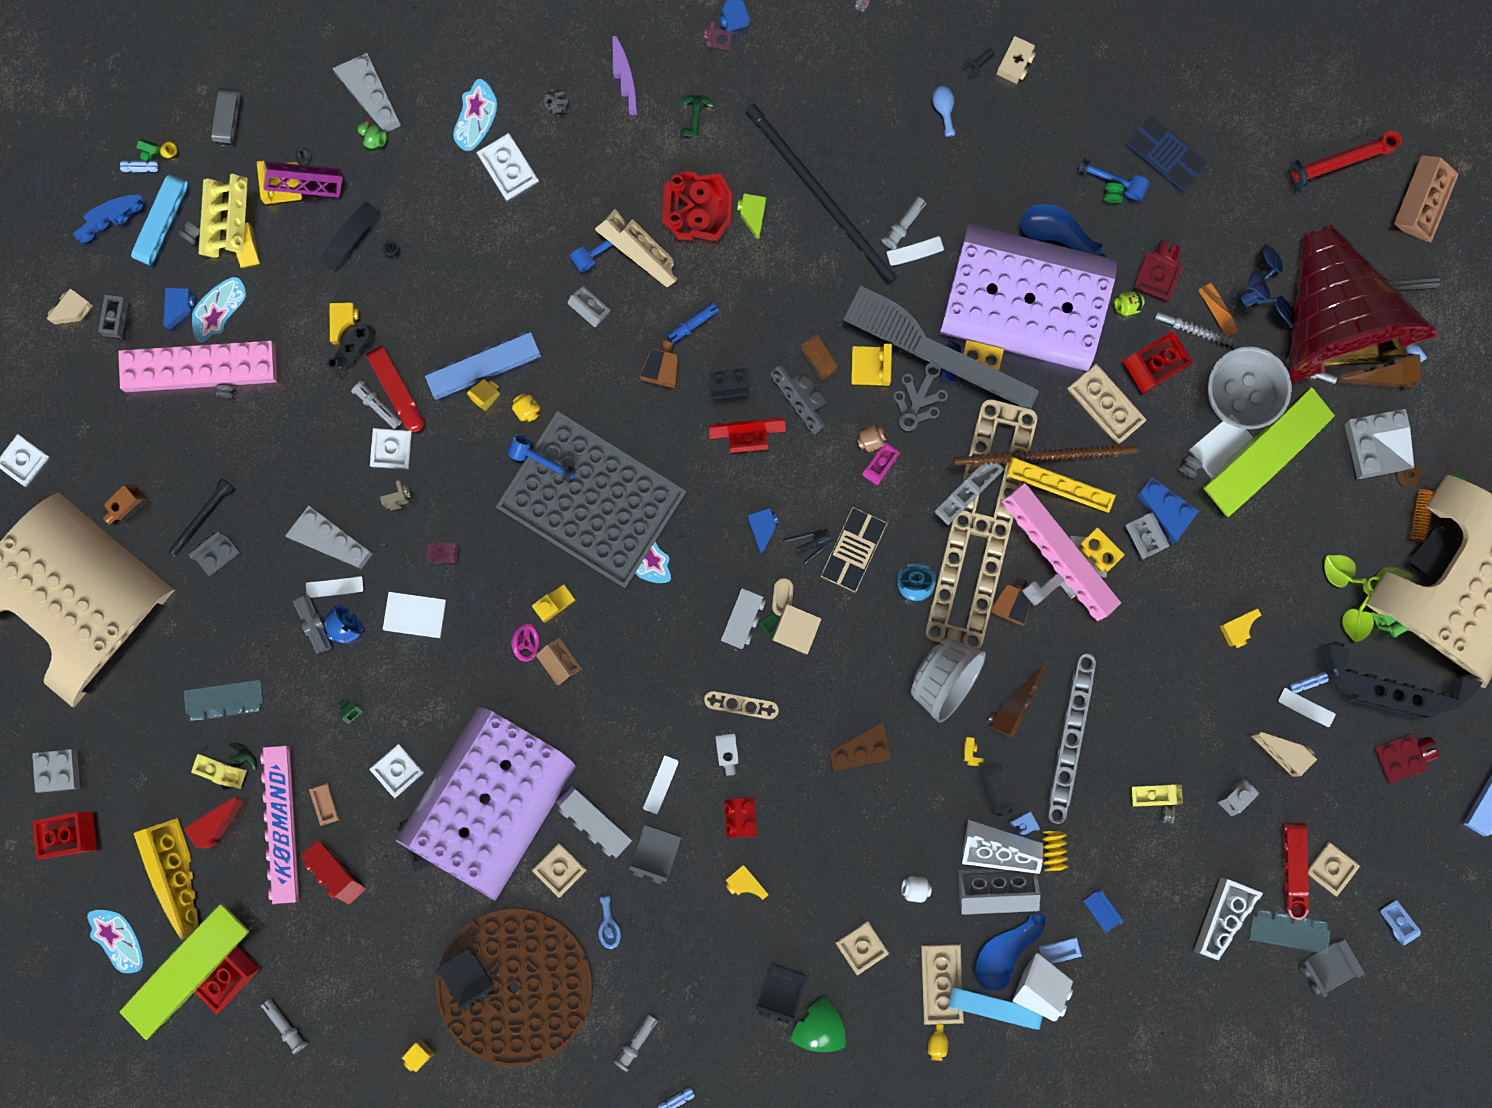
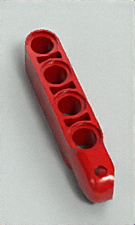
[366,345,424,432]
[1284,823,1309,920]

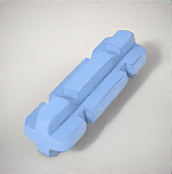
[120,161,158,172]
[1290,672,1329,693]
[658,1087,695,1108]

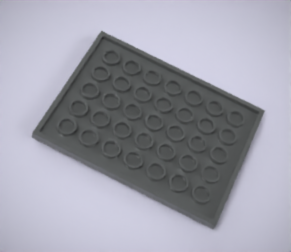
[496,411,687,589]

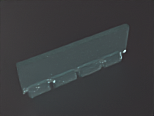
[184,680,263,721]
[1249,910,1331,954]

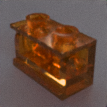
[801,335,838,380]

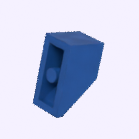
[719,0,750,32]
[163,288,195,329]
[748,508,778,554]

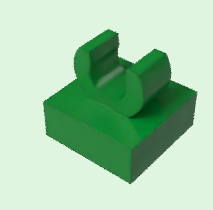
[136,139,162,161]

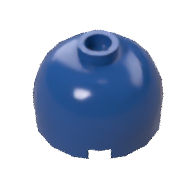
[325,605,363,643]

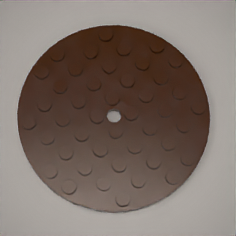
[436,908,592,1066]

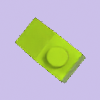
[737,194,766,238]

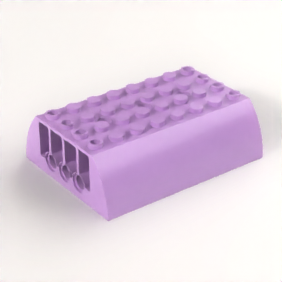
[939,223,1117,371]
[395,707,576,901]

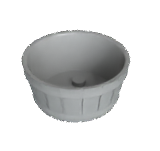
[1208,347,1292,429]
[911,638,986,723]

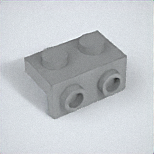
[1126,512,1169,559]

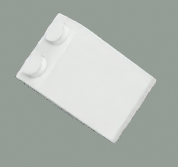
[1013,953,1073,1021]

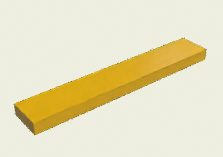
[1005,457,1116,513]

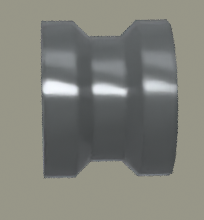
[178,221,200,244]
[1179,455,1203,478]

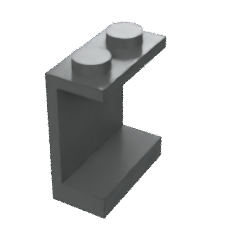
[629,825,682,884]
[1301,939,1365,997]

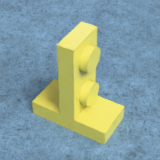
[191,754,247,789]
[1132,785,1183,806]

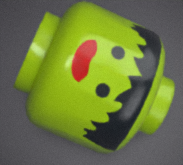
[1114,289,1144,316]

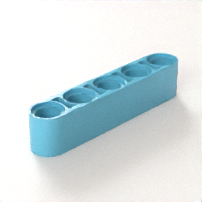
[131,174,188,265]
[948,987,1043,1030]

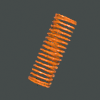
[1410,489,1435,542]

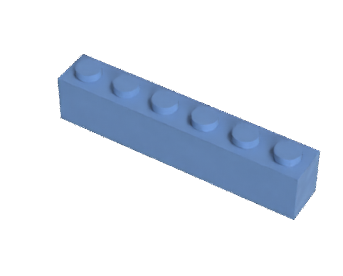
[425,332,541,400]

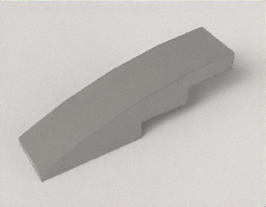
[935,462,1004,525]

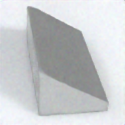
[568,285,611,327]

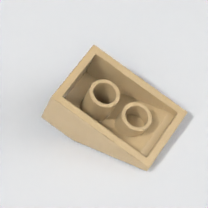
[1251,732,1317,777]

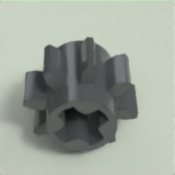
[544,88,568,113]

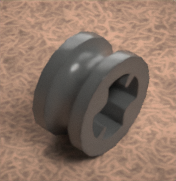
[215,385,234,398]
[1162,806,1175,824]

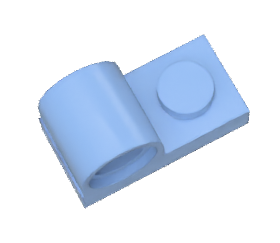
[1381,900,1421,946]

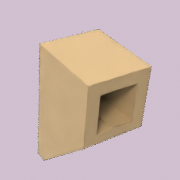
[47,289,93,324]

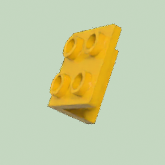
[257,161,302,204]
[852,344,892,386]

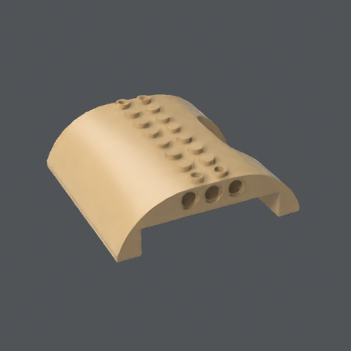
[1365,475,1492,688]
[0,492,175,708]

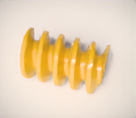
[1042,831,1068,871]

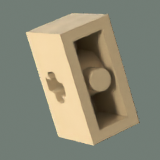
[997,36,1036,84]

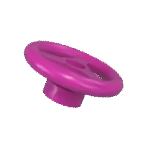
[511,623,540,662]

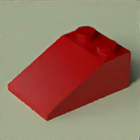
[1123,330,1193,393]
[184,797,244,849]
[32,812,97,860]
[195,946,259,1014]

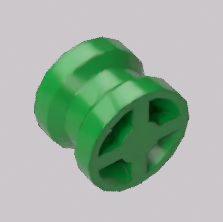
[1104,183,1124,203]

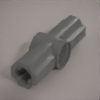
[293,595,332,654]

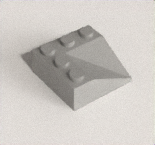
[1345,409,1414,479]

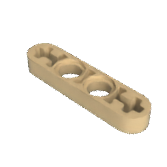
[704,691,778,719]

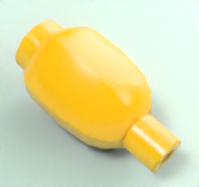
[928,1024,948,1061]

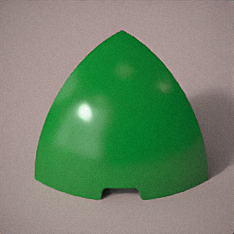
[791,996,846,1052]

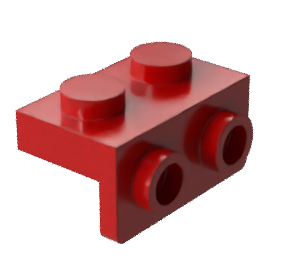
[724,797,757,838]

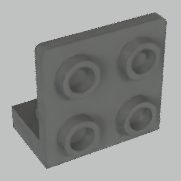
[189,531,240,576]

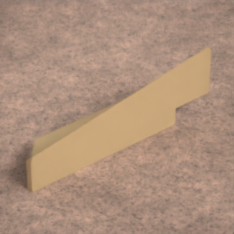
[595,209,677,287]

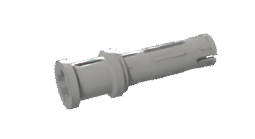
[881,197,926,250]
[351,380,402,430]
[261,999,308,1055]
[613,1014,658,1072]

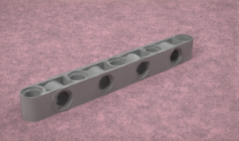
[1047,654,1096,823]

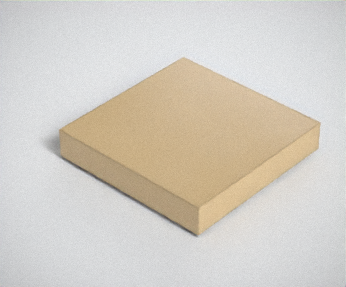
[772,604,821,654]
[1308,842,1360,896]
[532,843,587,898]
[835,921,889,975]

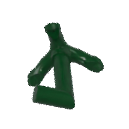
[680,95,715,137]
[221,743,256,790]

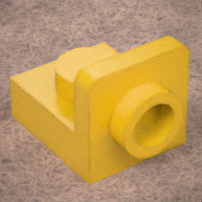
[963,737,984,766]

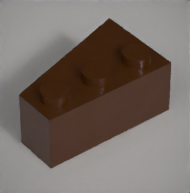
[829,722,891,771]

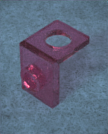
[704,21,733,51]

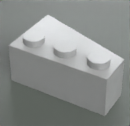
[721,580,767,649]

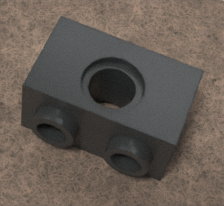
[98,295,129,339]

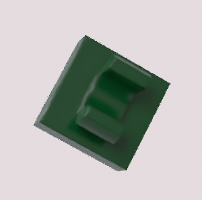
[338,699,363,724]

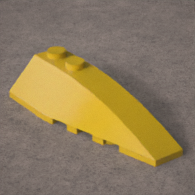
[134,818,199,941]

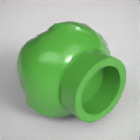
[358,121,387,149]

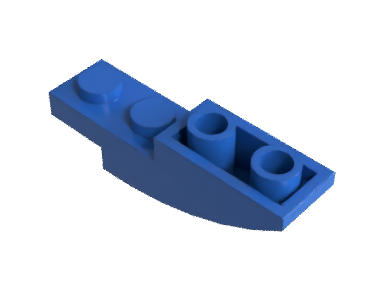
[73,194,146,243]

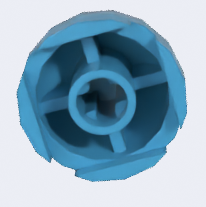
[897,563,936,601]

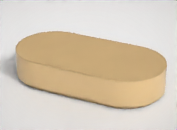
[772,578,793,617]

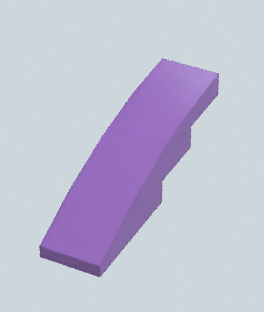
[613,36,637,115]

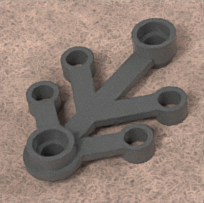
[893,363,948,431]

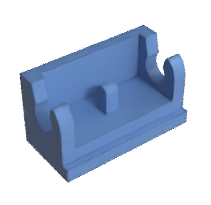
[1008,812,1040,835]

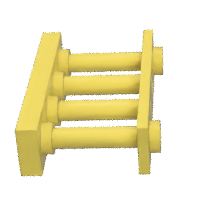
[199,174,248,258]

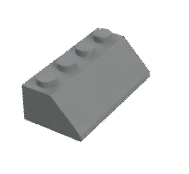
[958,868,1040,915]

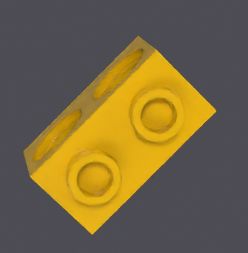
[963,340,1004,371]
[1079,527,1124,573]

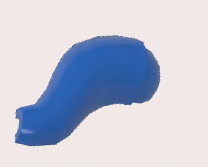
[1021,204,1106,257]
[975,915,1046,990]

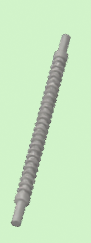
[1155,312,1337,384]

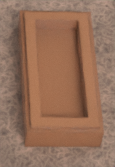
[309,783,340,826]

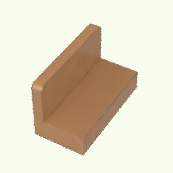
[536,638,582,686]

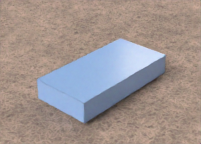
[1038,937,1081,964]

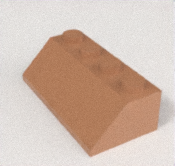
[1394,155,1459,242]

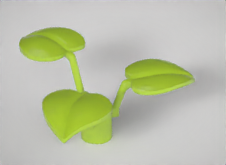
[1324,555,1413,642]

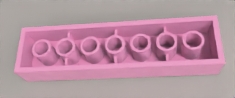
[119,341,277,392]

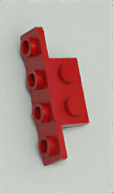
[709,417,785,453]

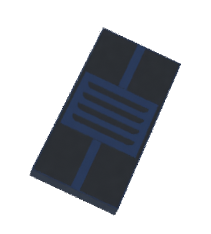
[1126,115,1209,192]

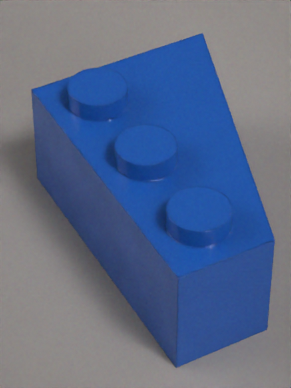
[1137,477,1198,544]

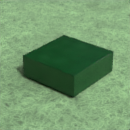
[758,612,779,639]

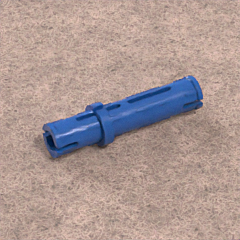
[666,301,719,344]

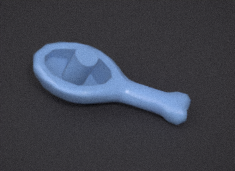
[933,85,955,137]
[599,895,621,949]

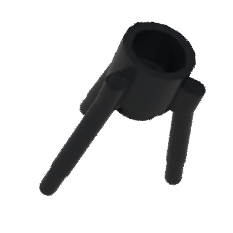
[783,529,833,564]

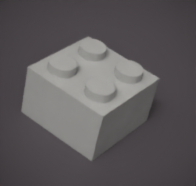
[32,750,80,793]

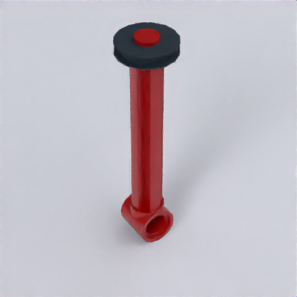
[1290,131,1401,189]

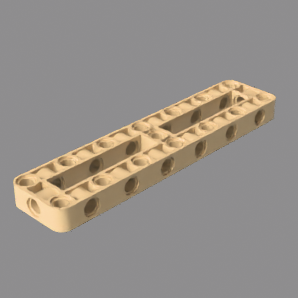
[925,400,1037,649]

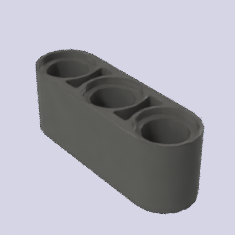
[212,88,240,144]

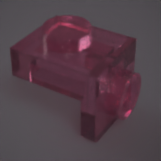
[426,542,458,563]

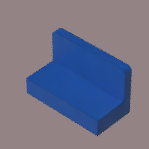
[1082,889,1124,933]

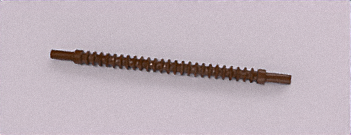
[953,445,1138,466]

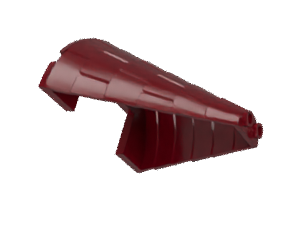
[1288,225,1438,383]

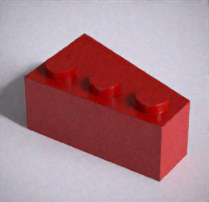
[301,840,366,904]

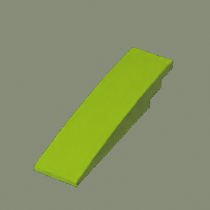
[1203,387,1335,517]
[120,903,249,1040]

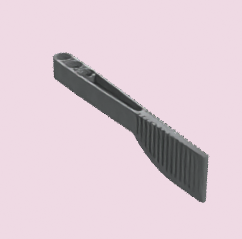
[843,285,1039,409]

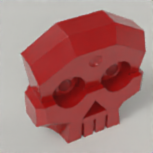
[662,171,732,241]

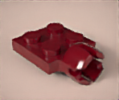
[1133,240,1183,301]
[1375,734,1439,784]

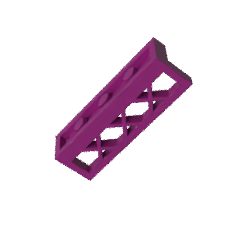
[263,161,343,197]

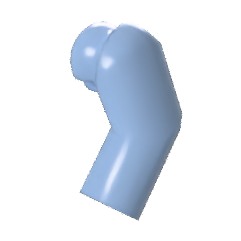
[1405,344,1428,362]

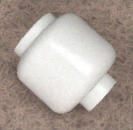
[901,876,932,902]

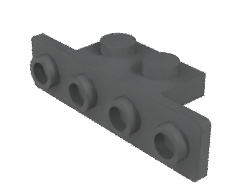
[770,365,827,435]

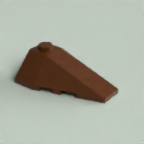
[1337,354,1421,389]
[988,667,1046,738]

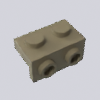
[380,480,411,511]

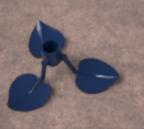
[1240,243,1294,328]

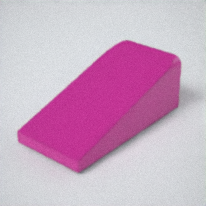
[862,442,900,485]

